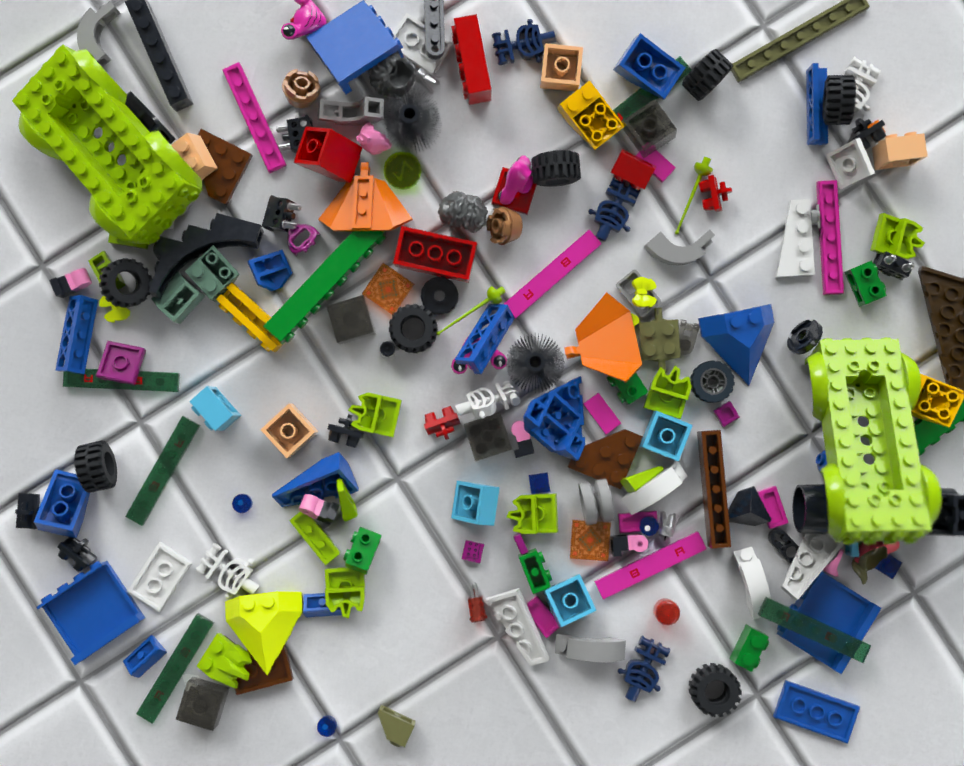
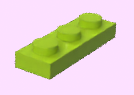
[289,512,341,565]

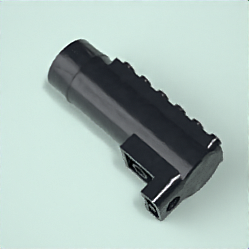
[792,484,964,536]

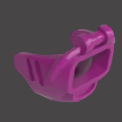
[287,224,321,257]

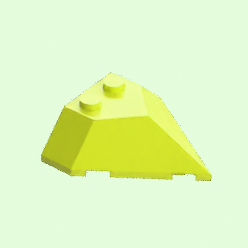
[225,591,303,675]

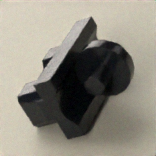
[847,118,886,150]
[327,414,364,448]
[15,493,40,529]
[57,537,97,572]

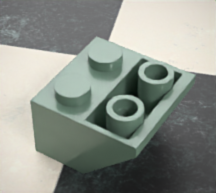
[185,245,240,302]
[151,272,205,324]

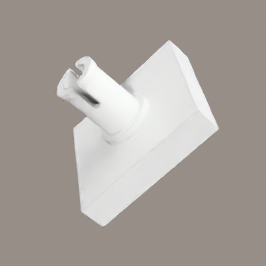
[826,138,875,190]

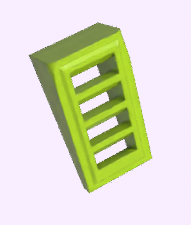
[88,251,126,290]
[620,466,664,493]
[336,478,358,522]

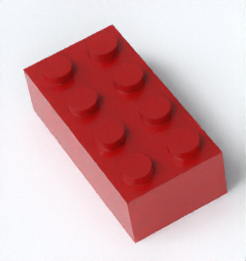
[451,14,492,105]
[393,226,477,283]

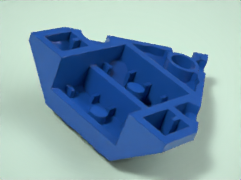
[698,304,775,386]
[523,376,585,461]

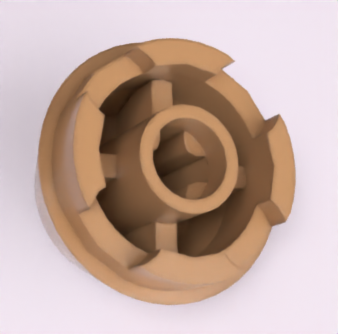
[282,69,321,109]
[486,206,523,245]

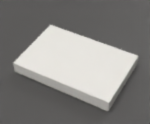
[393,13,454,77]
[127,542,192,612]

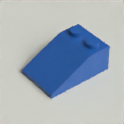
[613,33,686,100]
[34,469,90,538]

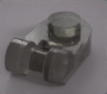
[679,319,700,355]

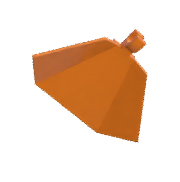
[318,162,413,231]
[564,292,642,382]

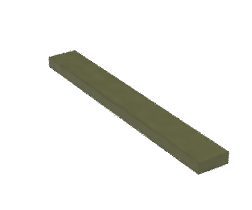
[731,0,870,83]

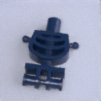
[491,19,556,65]
[588,177,641,242]
[617,635,671,702]

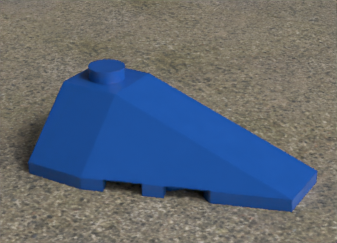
[272,452,359,507]

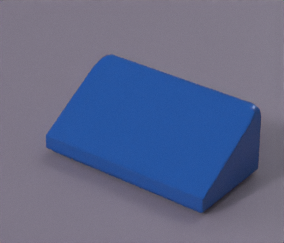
[303,593,342,618]
[123,635,167,678]

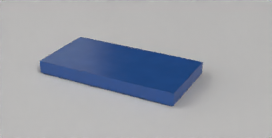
[773,680,860,744]

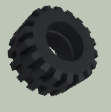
[682,49,733,101]
[823,75,856,125]
[531,150,581,187]
[99,258,152,308]
[388,304,438,353]
[74,440,117,493]
[688,663,742,717]

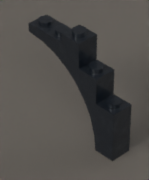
[148,213,264,299]

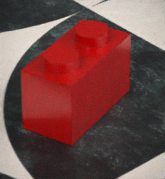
[610,149,656,190]

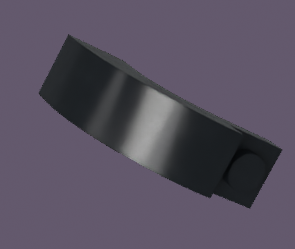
[126,91,176,144]

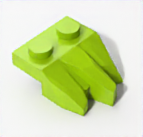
[870,213,925,259]
[643,366,692,419]
[348,393,402,437]
[506,493,558,534]
[325,567,365,619]
[197,633,252,689]

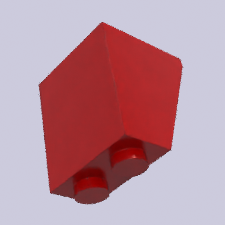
[294,127,362,183]

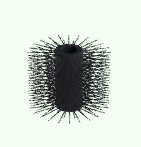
[382,87,442,154]
[506,333,565,394]

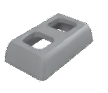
[616,269,661,317]

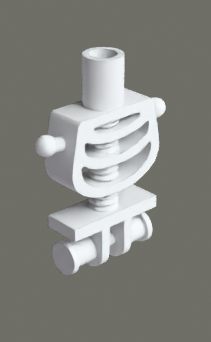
[844,56,881,112]
[455,381,521,419]
[196,543,259,599]

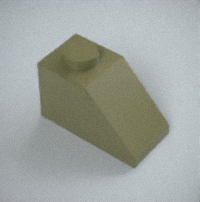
[378,705,416,747]

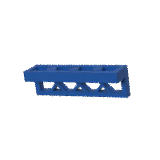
[806,63,828,145]
[55,295,98,374]
[454,304,515,375]

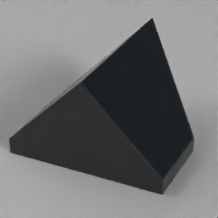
[728,486,772,526]

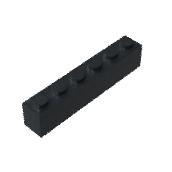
[125,0,193,112]

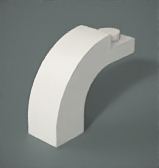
[621,461,688,515]
[733,547,772,620]

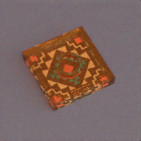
[362,263,415,315]
[570,520,611,561]

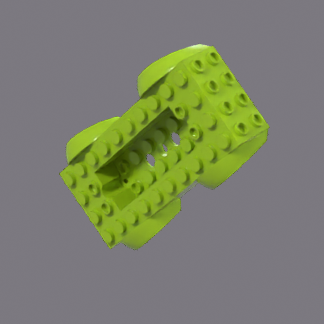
[12,44,203,245]
[805,337,942,545]

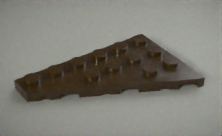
[918,266,964,391]

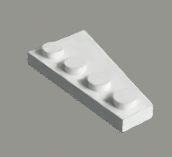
[775,199,815,278]
[780,533,844,601]
[484,588,549,666]

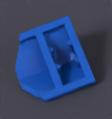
[247,250,292,291]

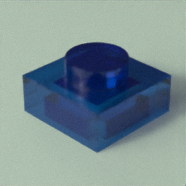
[528,472,550,494]
[874,554,902,579]

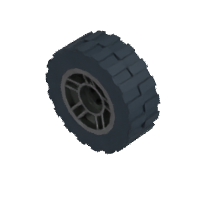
[690,360,735,403]

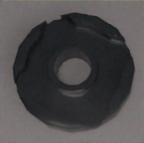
[421,277,459,315]
[787,320,823,355]

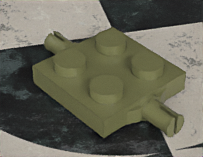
[639,308,681,373]

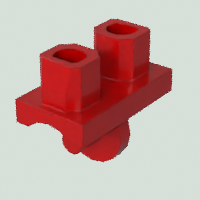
[699,175,732,212]
[424,406,461,440]

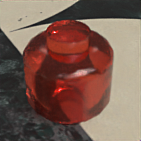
[653,598,680,625]

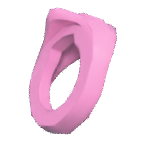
[823,549,844,577]

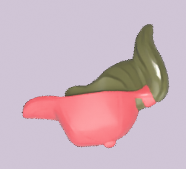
[851,541,900,585]

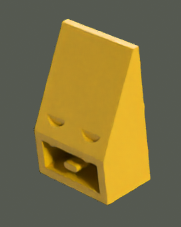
[557,80,625,150]
[911,374,964,428]

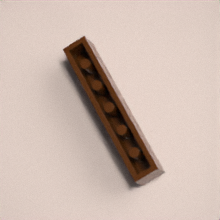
[697,430,731,549]

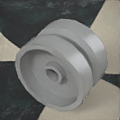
[578,479,614,525]

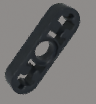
[768,529,799,565]

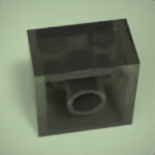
[622,99,677,158]
[326,295,376,345]
[463,413,512,461]
[175,677,230,731]

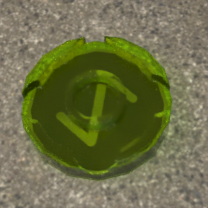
[384,152,422,190]

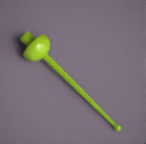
[675,157,713,234]
[436,286,506,335]

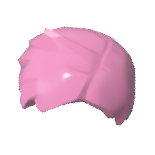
[356,122,392,155]

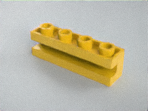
[216,282,282,352]

